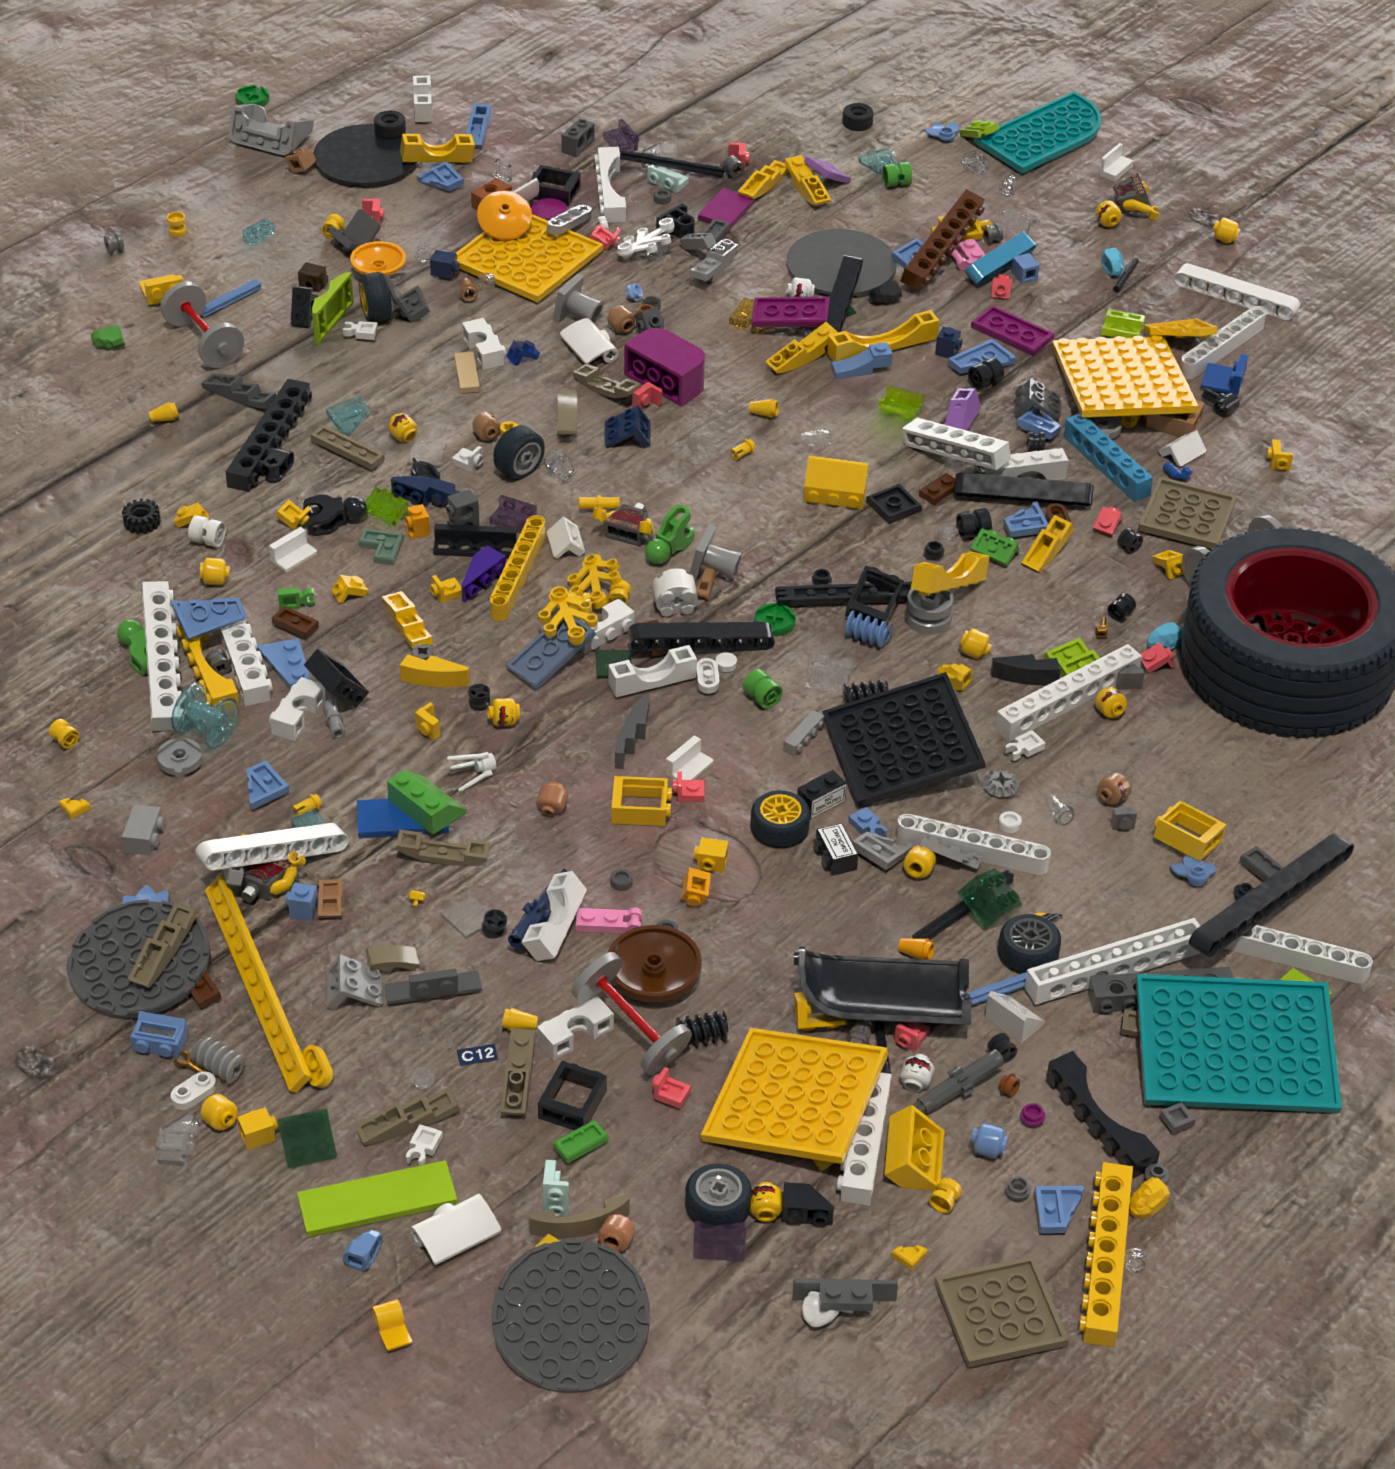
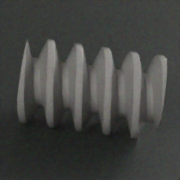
[190,1037,245,1084]

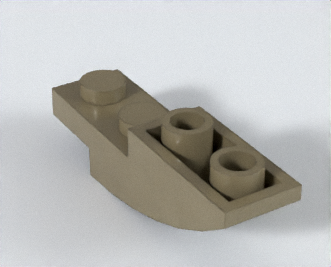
[500,1028,535,1116]

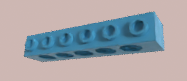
[1064,414,1153,502]

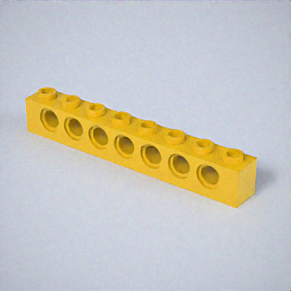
[1079,1162,1133,1347]

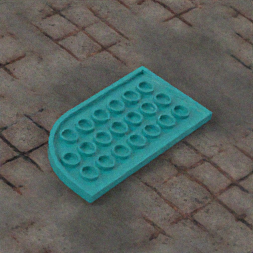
[974,91,1101,174]

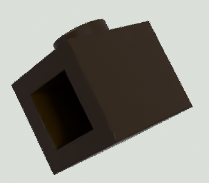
[298,262,328,292]

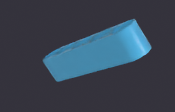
[965,232,1037,286]

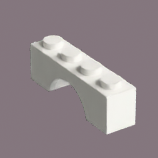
[985,448,1068,480]
[608,645,697,697]
[521,871,587,961]

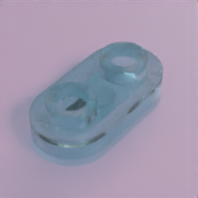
[242,219,275,244]

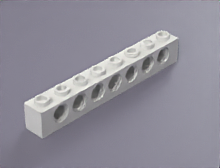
[142,581,183,731]
[995,644,1142,742]
[1025,918,1200,1005]

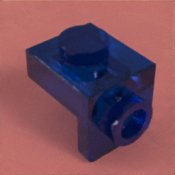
[506,340,540,366]

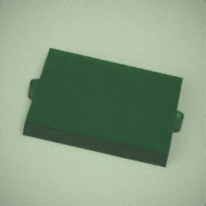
[595,649,631,679]

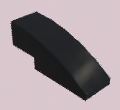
[990,654,1061,686]

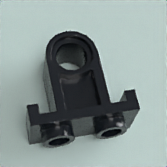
[656,203,695,239]
[291,286,318,327]

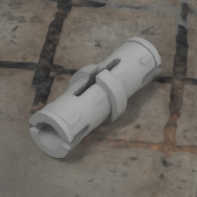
[323,699,345,739]

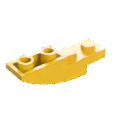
[785,155,831,206]
[765,322,838,374]

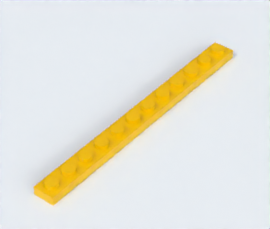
[205,875,312,1093]

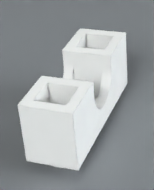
[413,75,432,123]
[462,318,506,370]
[579,599,635,654]
[269,677,326,741]
[537,995,614,1061]

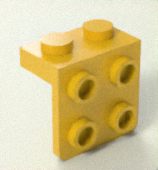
[140,274,183,305]

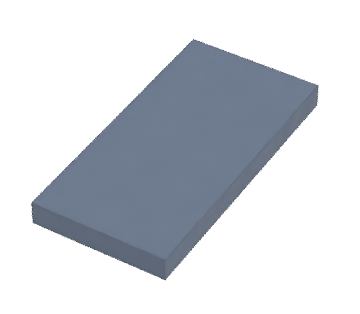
[506,617,596,690]

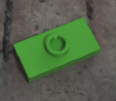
[553,1120,609,1164]

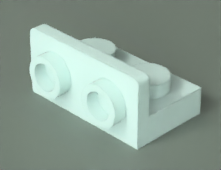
[647,165,689,193]
[543,1160,569,1217]

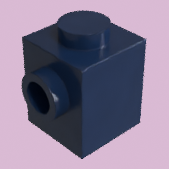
[430,250,460,279]
[935,326,963,358]

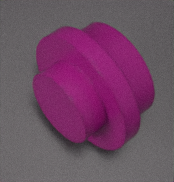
[1020,1103,1045,1127]

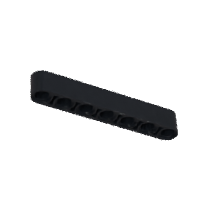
[827,255,863,346]
[954,473,1094,506]
[628,622,775,651]

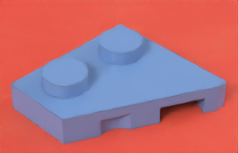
[417,161,464,191]
[1004,502,1048,538]

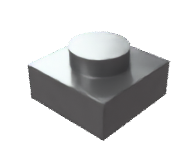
[1111,807,1137,830]
[1160,1102,1195,1134]

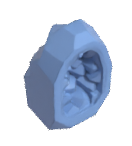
[343,1230,383,1272]

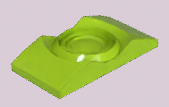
[312,272,354,345]

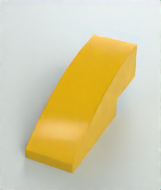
[1021,515,1075,572]
[400,654,470,687]

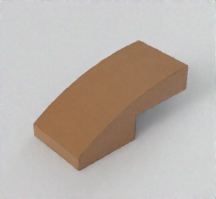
[318,879,343,918]

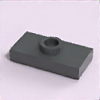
[702,219,730,246]
[1240,846,1284,881]

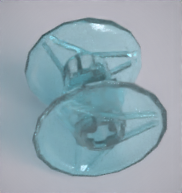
[171,683,239,749]

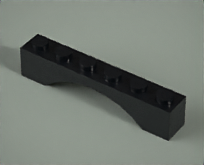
[1046,1051,1160,1179]

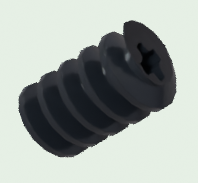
[843,680,889,704]
[676,1010,728,1047]

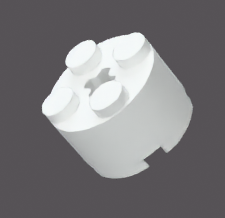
[653,568,698,617]

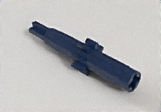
[508,868,571,949]

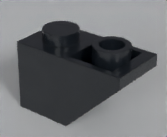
[782,1182,834,1226]

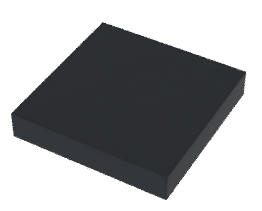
[866,484,922,524]

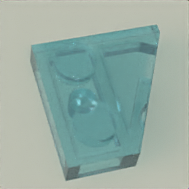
[858,147,898,175]
[326,395,370,437]

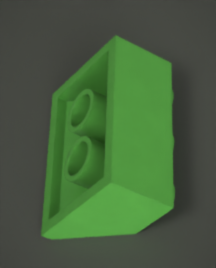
[387,770,467,835]

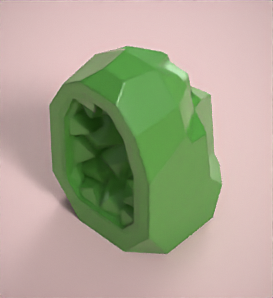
[91,325,125,350]

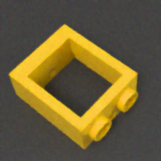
[611,776,672,826]
[1153,801,1227,861]

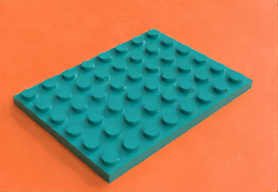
[1136,974,1342,1113]

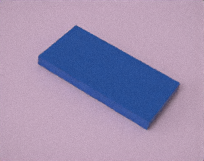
[357,799,449,838]

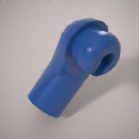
[1163,462,1193,480]

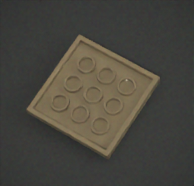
[1138,477,1237,549]
[935,1256,1069,1368]

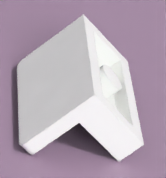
[1100,143,1134,182]
[1158,430,1206,467]
[547,517,585,559]
[269,527,317,572]
[666,735,713,780]

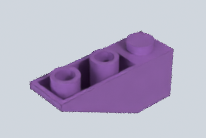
[945,388,981,431]

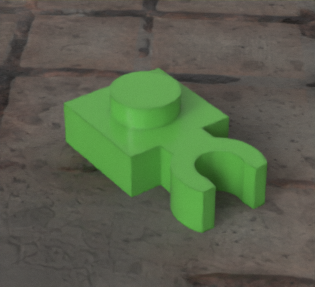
[277,587,315,610]

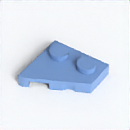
[1017,406,1061,439]
[246,760,289,810]
[1034,1186,1084,1233]

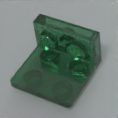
[957,869,1022,929]
[277,1108,337,1168]

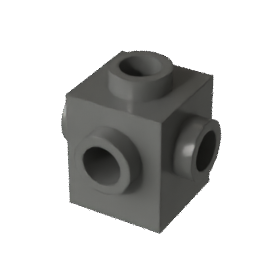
[634,306,665,333]

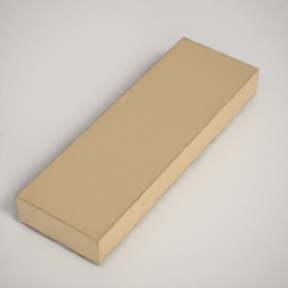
[454,352,480,393]

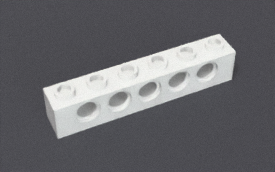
[902,418,1011,470]
[218,618,273,706]
[837,1073,891,1206]

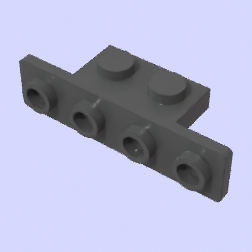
[384,969,482,1004]
[793,1278,898,1311]

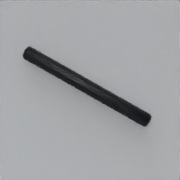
[620,150,724,177]
[912,870,1014,940]

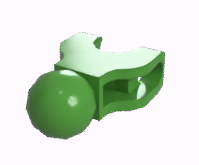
[645,505,695,564]
[117,619,177,676]

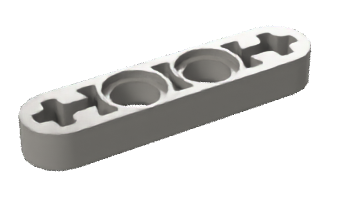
[546,205,592,235]

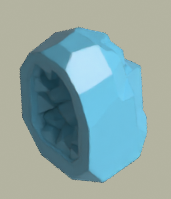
[1101,248,1125,276]
[1147,622,1183,650]

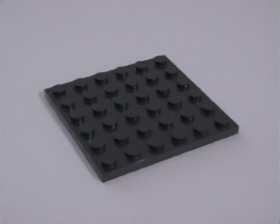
[822,672,986,808]

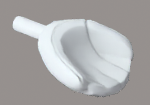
[802,1291,854,1327]

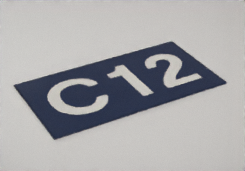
[457,1044,498,1066]

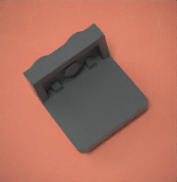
[328,209,381,254]
[386,276,430,323]
[1015,378,1061,420]

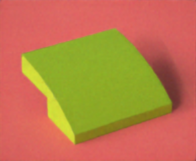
[1101,309,1145,338]
[1043,637,1100,677]

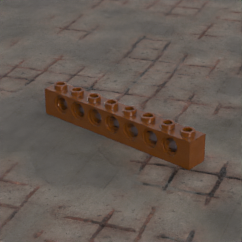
[900,189,985,292]

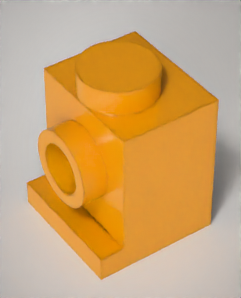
[404,504,430,540]
[681,867,711,907]

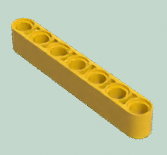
[490,515,546,621]

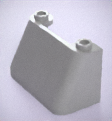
[229,104,314,155]

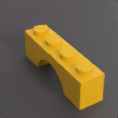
[400,134,475,163]

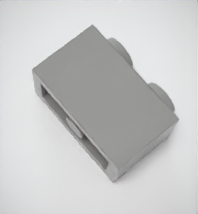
[122,804,165,856]

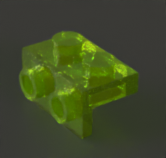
[878,385,925,419]
[365,486,409,526]

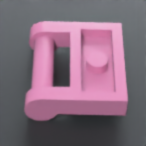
[951,239,985,270]

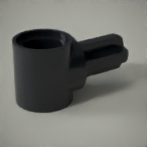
[1201,388,1240,417]

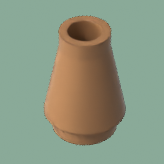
[460,278,478,302]

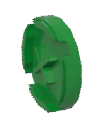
[235,85,270,107]
[754,603,796,636]

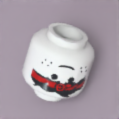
[786,277,814,297]
[899,1054,935,1092]

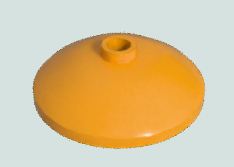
[477,191,532,240]
[350,241,406,277]

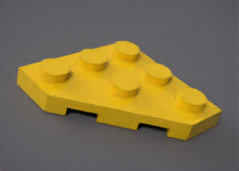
[1144,318,1217,339]

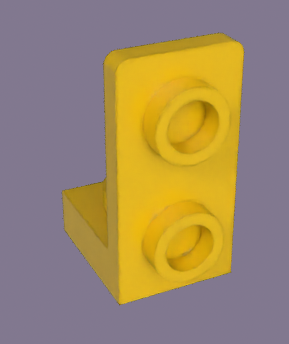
[794,992,846,1030]

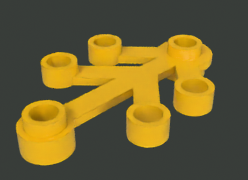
[567,554,622,609]
[538,586,598,646]

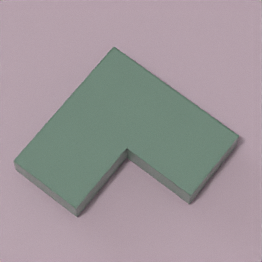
[359,529,404,566]

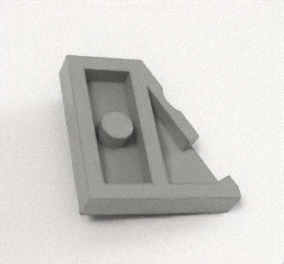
[852,832,915,870]

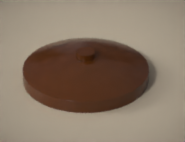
[608,925,702,1002]

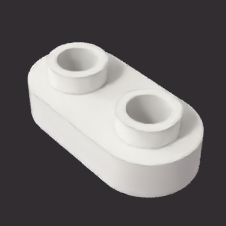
[696,658,719,694]
[171,1072,216,1110]

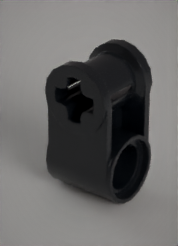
[263,448,294,483]

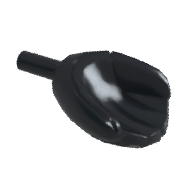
[410,457,440,479]

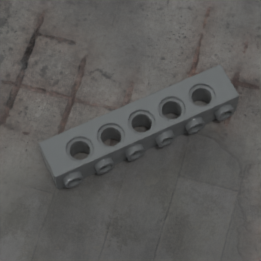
[1088,967,1233,1013]

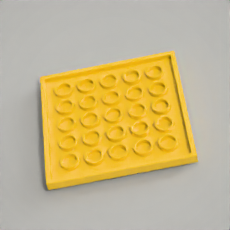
[456,214,603,303]
[701,1028,888,1164]

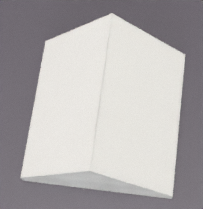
[985,991,1046,1044]

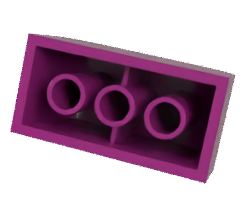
[624,328,705,407]

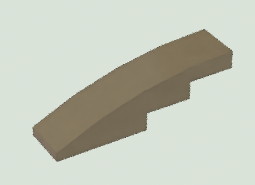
[557,390,577,434]
[127,902,199,988]
[355,1087,461,1146]

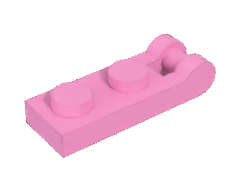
[576,907,642,933]

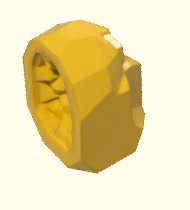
[936,664,973,691]
[1129,1177,1170,1219]

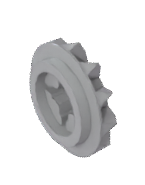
[983,769,1019,797]

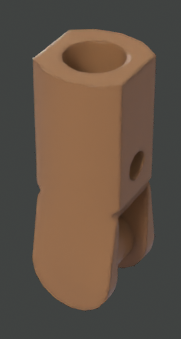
[696,568,717,601]

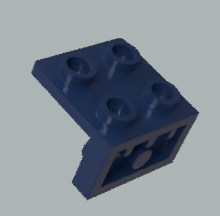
[605,405,651,448]

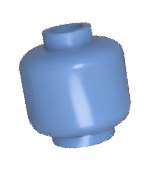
[970,1123,1008,1159]

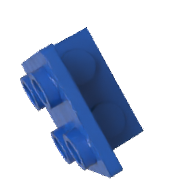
[1201,354,1248,395]

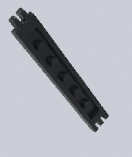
[775,581,912,606]

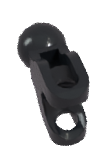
[303,494,367,536]

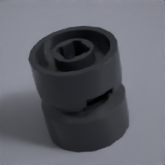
[968,357,1004,390]
[956,508,992,539]

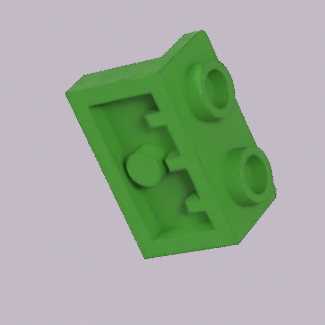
[970,528,1020,567]

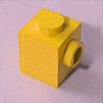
[694,837,728,873]
[237,1107,278,1150]

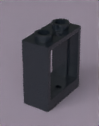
[527,165,581,207]
[845,565,904,626]
[304,649,369,708]
[538,1061,607,1131]

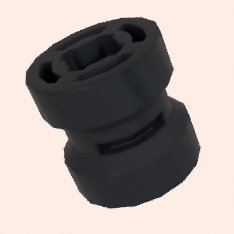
[1107,593,1136,621]

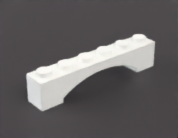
[594,147,626,223]

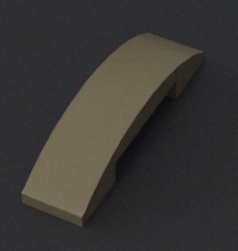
[573,364,641,398]
[396,829,490,866]
[529,1195,630,1239]

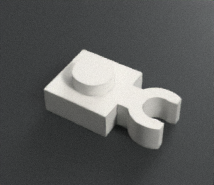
[343,321,378,340]
[1004,730,1046,761]
[406,1124,443,1166]

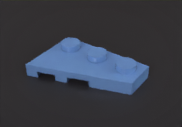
[948,339,1017,374]
[170,597,247,641]
[257,638,311,690]

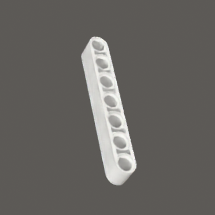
[1174,263,1300,320]
[1180,306,1267,380]
[896,814,1051,875]
[195,823,349,870]
[1224,925,1373,984]

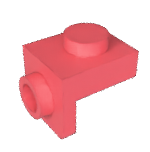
[728,142,749,166]
[362,199,384,224]
[589,224,621,251]
[991,274,1013,299]
[1093,506,1123,537]
[1141,642,1176,674]
[652,1067,691,1109]

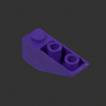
[461,545,506,603]

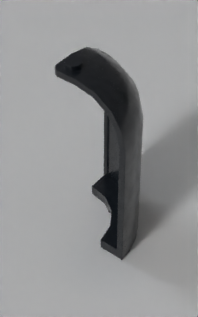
[794,945,972,1025]

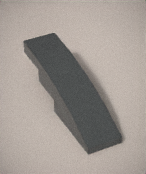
[201,373,276,409]
[615,694,649,769]

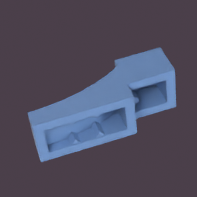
[466,103,492,149]
[831,342,892,379]

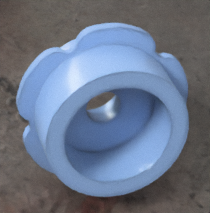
[626,283,643,301]

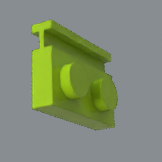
[959,119,1000,138]

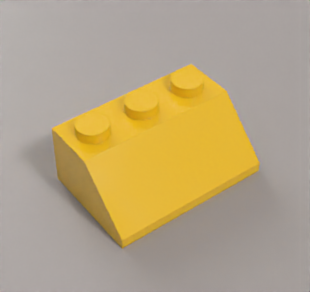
[803,456,869,510]
[884,1105,945,1191]

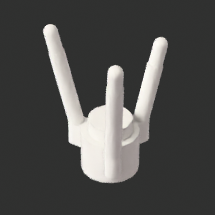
[447,752,496,792]

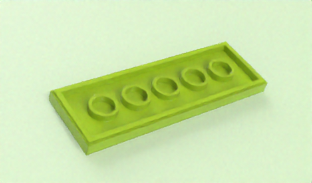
[297,1160,458,1237]

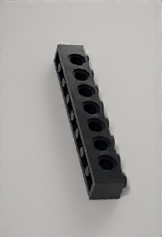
[225,378,312,492]

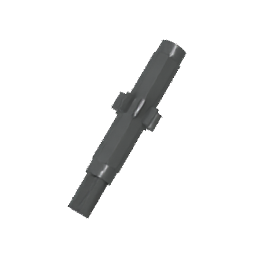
[911,1050,1004,1114]

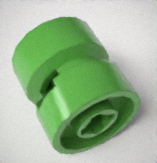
[882,162,912,188]
[743,669,783,709]

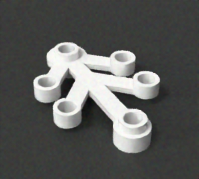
[617,218,675,258]

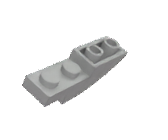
[689,239,739,282]

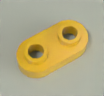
[302,1045,333,1088]

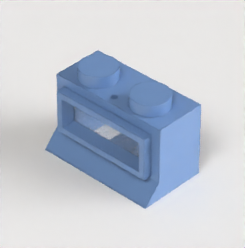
[130,1011,188,1058]

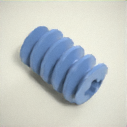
[846,611,893,648]

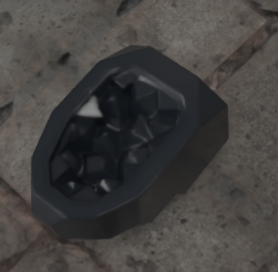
[869,280,902,305]

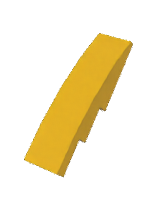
[738,160,789,199]
[382,591,433,649]

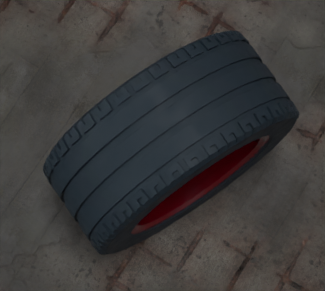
[1180,527,1395,737]

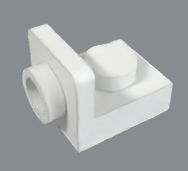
[452,446,484,472]

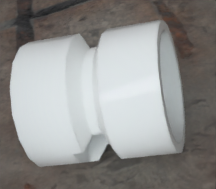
[188,515,226,547]

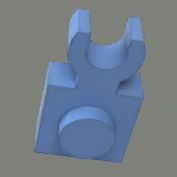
[848,807,887,837]

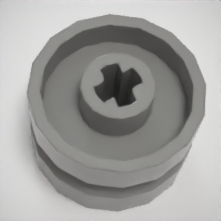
[906,589,954,635]

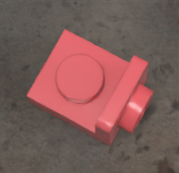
[632,382,663,408]
[673,771,704,802]
[894,1022,930,1052]

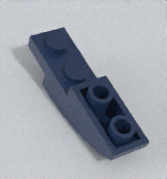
[391,476,459,508]

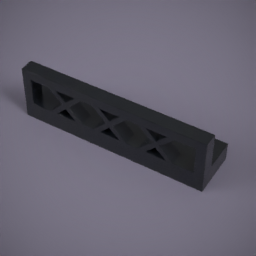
[433,524,517,559]

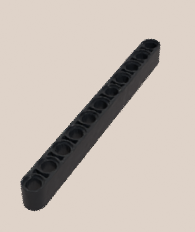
[1189,833,1354,958]

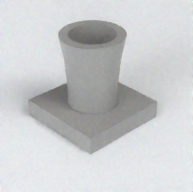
[553,273,604,323]
[689,524,742,582]

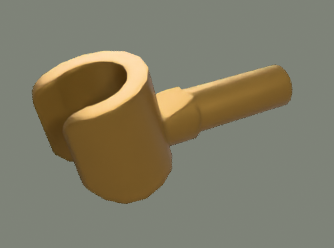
[1095,617,1108,638]
[173,1051,206,1073]

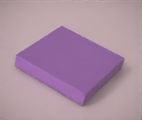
[804,156,851,184]

